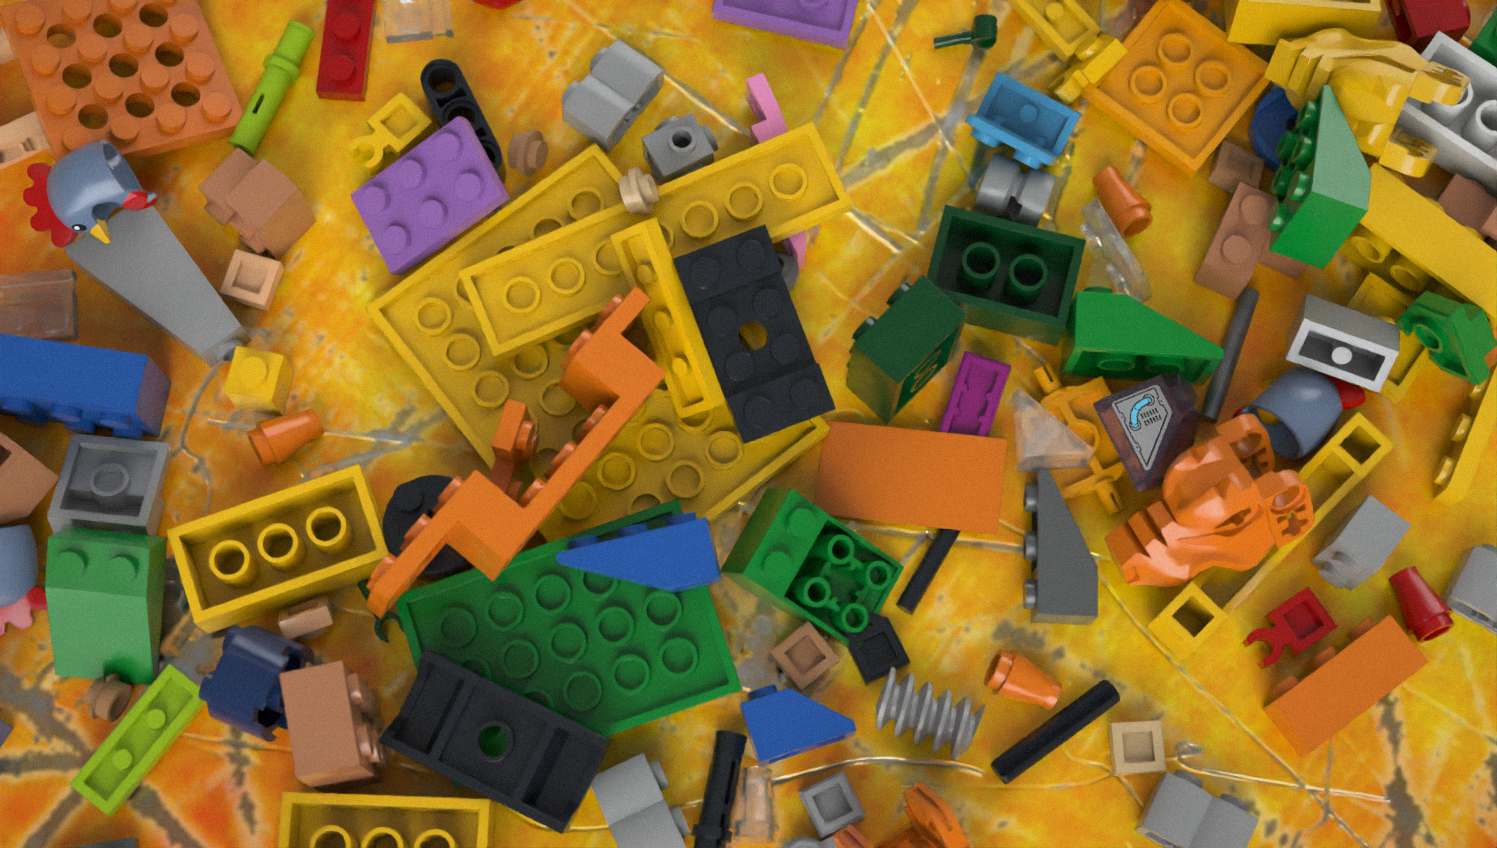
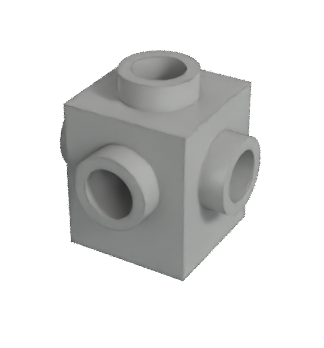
[642,113,718,185]

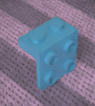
[964,71,1082,170]

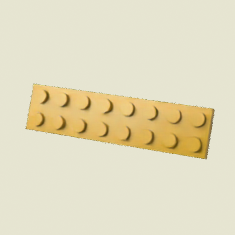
[458,121,852,362]

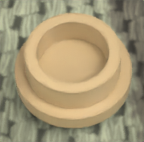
[619,167,659,216]

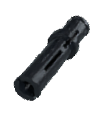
[692,730,747,848]

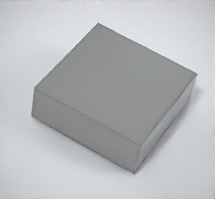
[798,770,866,840]

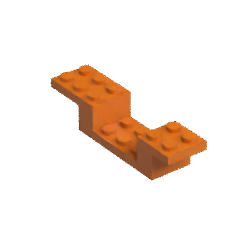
[365,286,667,619]

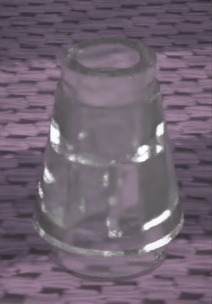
[729,766,780,845]

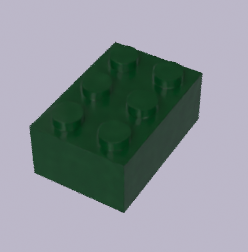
[926,205,1086,346]
[845,275,967,424]

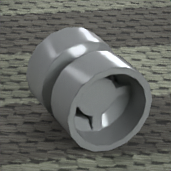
[973,153,1057,227]

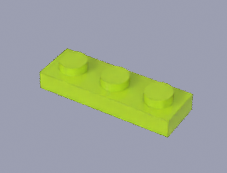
[69,663,207,817]

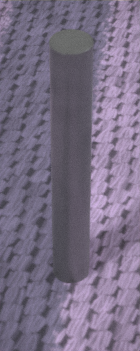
[1198,287,1260,424]

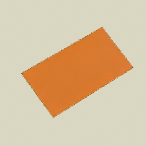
[814,420,1008,535]

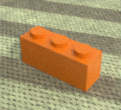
[1263,614,1429,757]

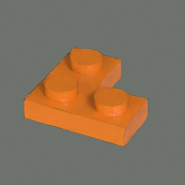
[489,399,539,504]

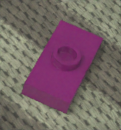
[938,351,1012,437]

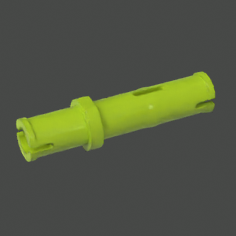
[228,21,314,157]

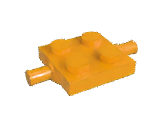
[1014,363,1142,517]

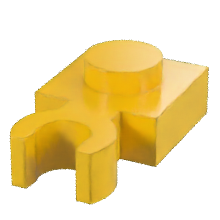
[1047,32,1128,106]
[348,91,435,175]

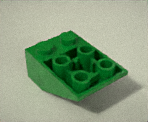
[1266,84,1372,269]
[720,488,904,648]

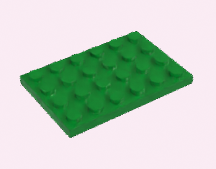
[396,498,743,788]

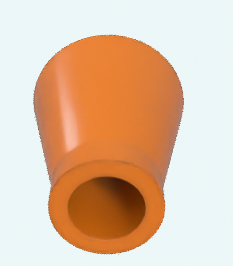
[1092,167,1153,239]
[247,407,325,467]
[984,649,1062,710]

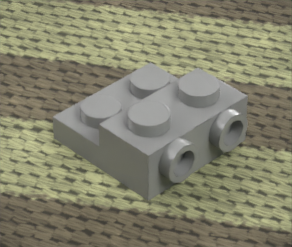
[47,433,173,536]

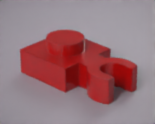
[1242,587,1338,669]

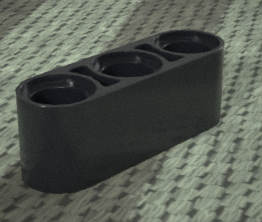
[420,58,507,184]

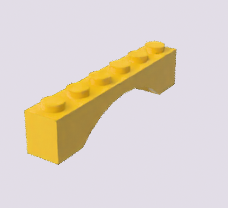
[1147,412,1395,661]

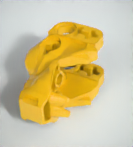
[1264,28,1470,177]

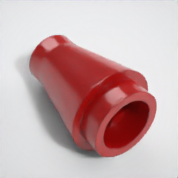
[1389,566,1455,643]

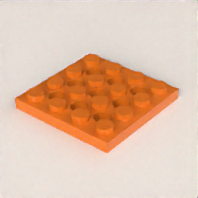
[0,0,243,163]

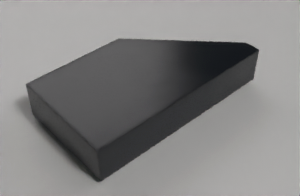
[829,601,911,685]

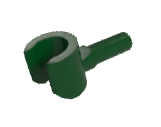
[933,14,998,50]
[357,579,405,643]

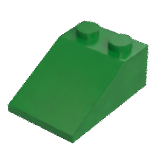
[1060,286,1224,386]
[45,527,167,685]

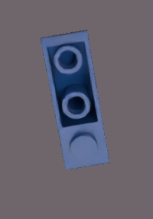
[556,512,723,593]

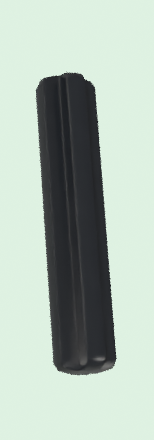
[991,679,1121,784]

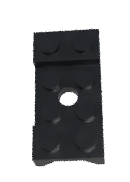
[673,224,836,445]
[379,649,613,834]

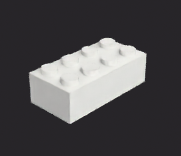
[1396,31,1497,199]

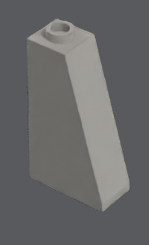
[64,205,251,368]

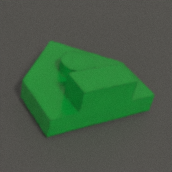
[1395,290,1497,385]

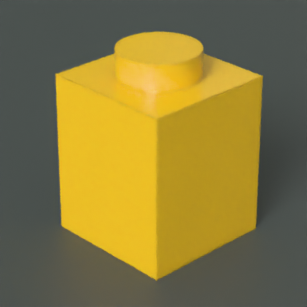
[224,346,295,416]

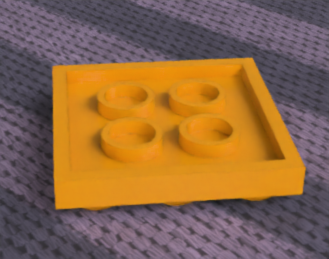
[1081,0,1271,179]

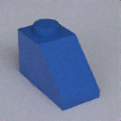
[740,685,856,768]

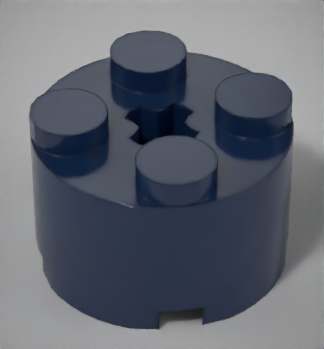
[199,625,314,742]

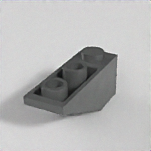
[1023,468,1098,625]

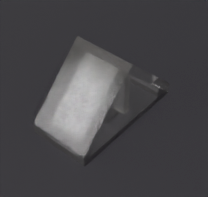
[1011,387,1095,473]

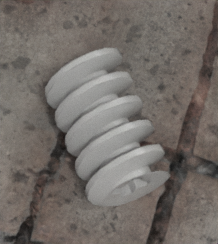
[873,666,985,762]

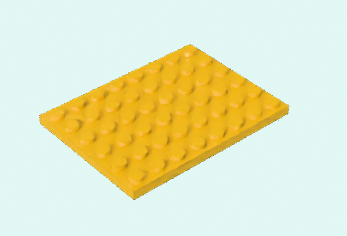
[365,143,831,543]

